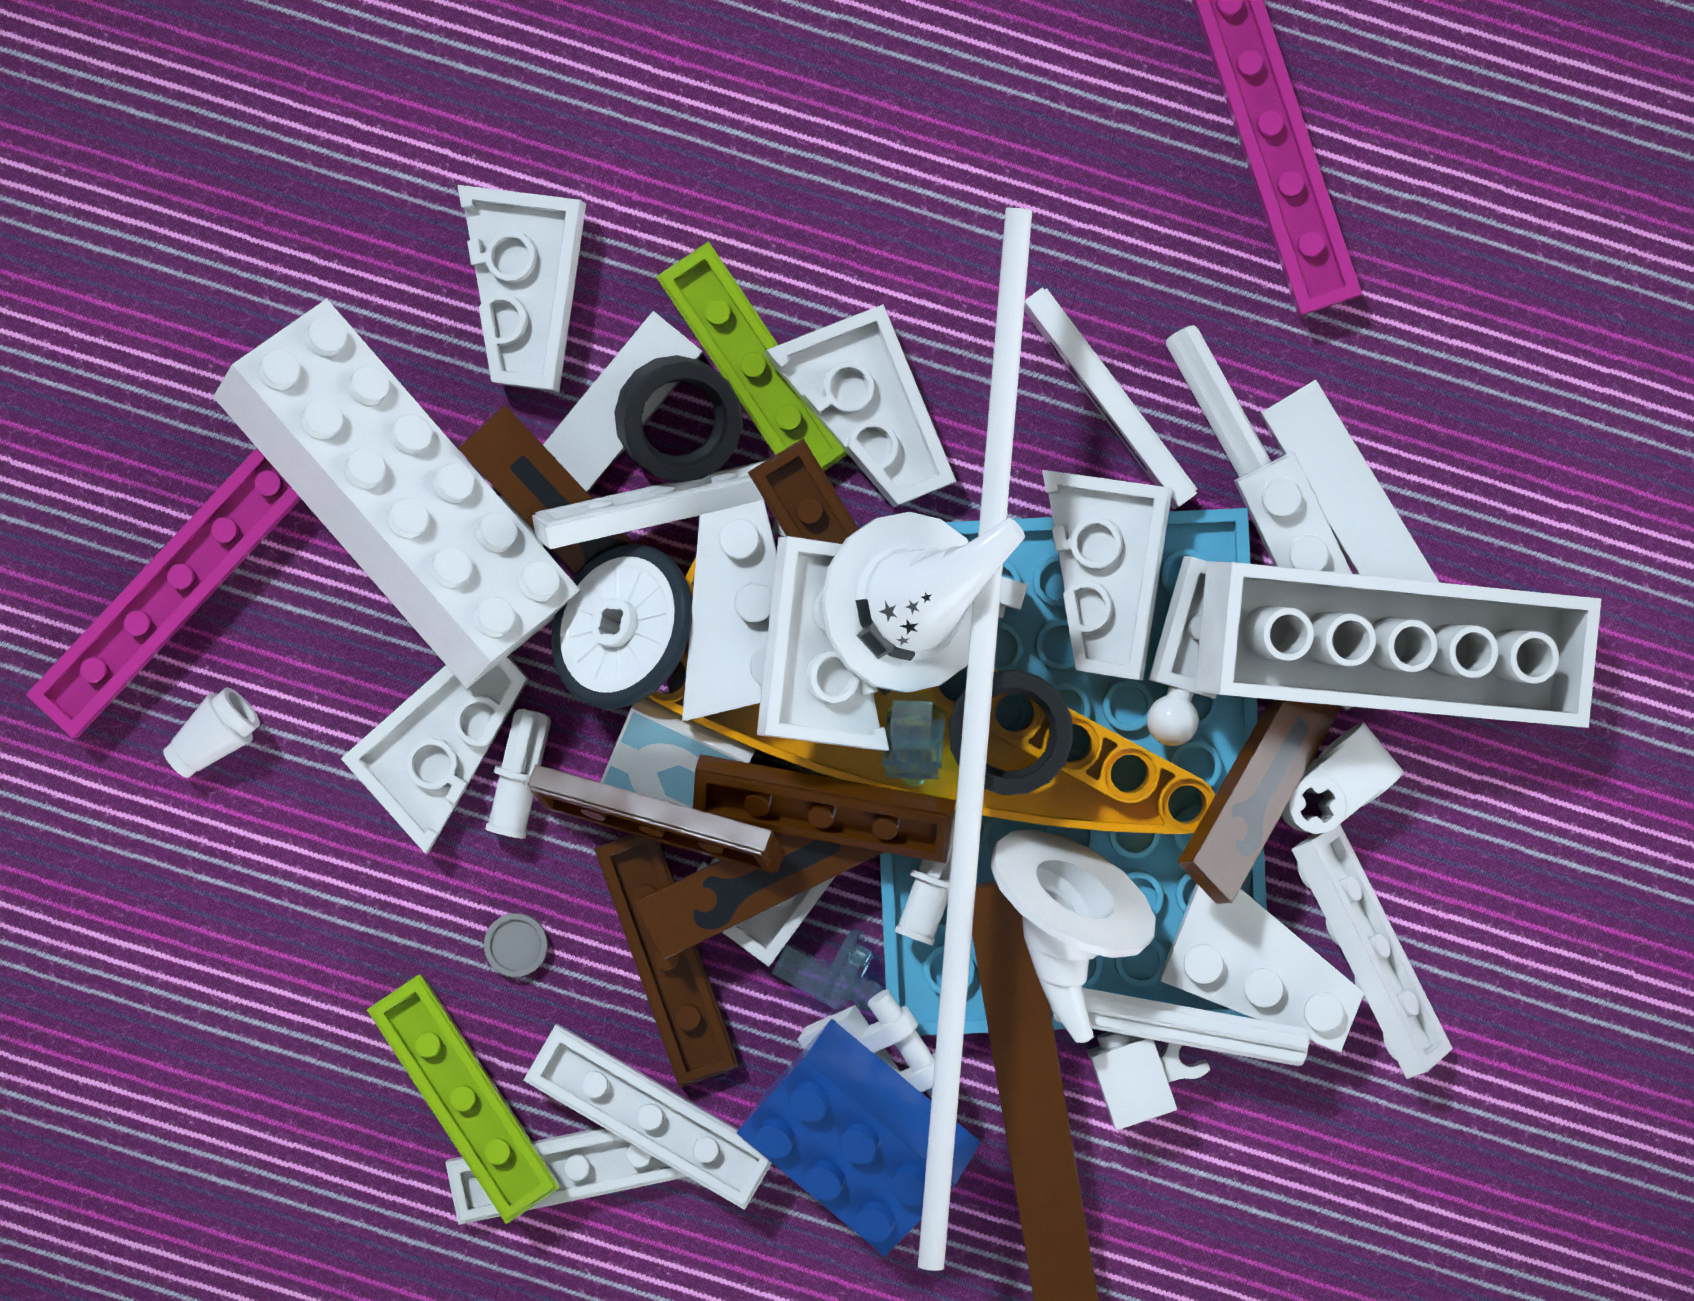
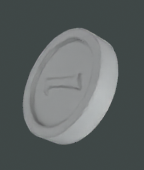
[484,913,548,977]

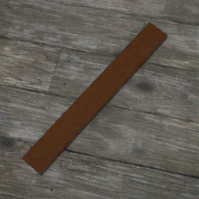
[972,881,1099,1301]

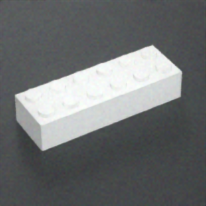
[213,299,580,689]
[1195,561,1601,728]

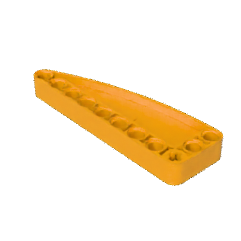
[648,558,1215,834]

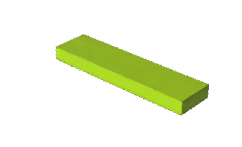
[656,241,848,471]
[367,974,561,1224]

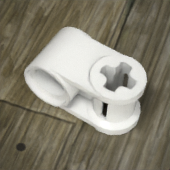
[1281,722,1404,834]

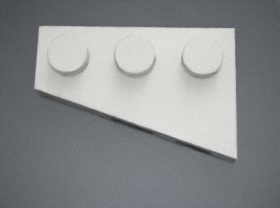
[458,185,586,392]
[763,304,956,507]
[1042,470,1172,680]
[682,499,777,722]
[757,536,889,751]
[341,656,529,854]
[1159,883,1364,1053]

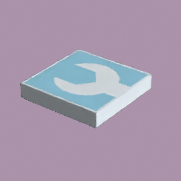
[600,698,755,808]

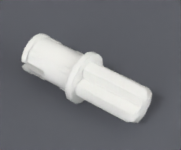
[485,709,551,839]
[894,818,955,945]

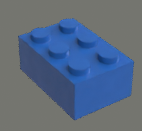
[736,1019,981,1256]

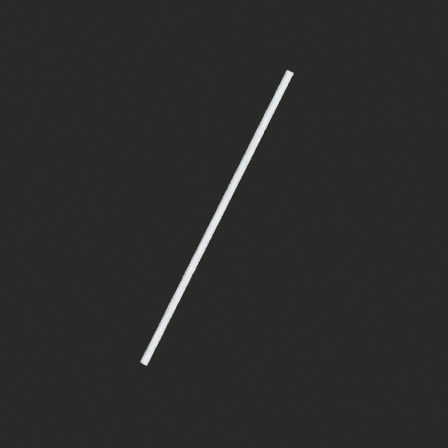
[918,208,1032,1271]

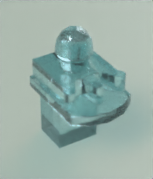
[882,700,946,787]
[772,928,883,1011]

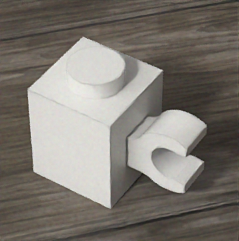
[1087,1032,1210,1130]

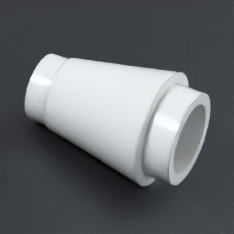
[163,687,260,778]

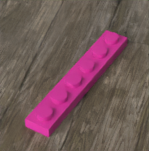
[1192,0,1362,317]
[26,448,301,738]

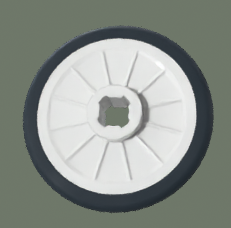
[551,544,692,709]

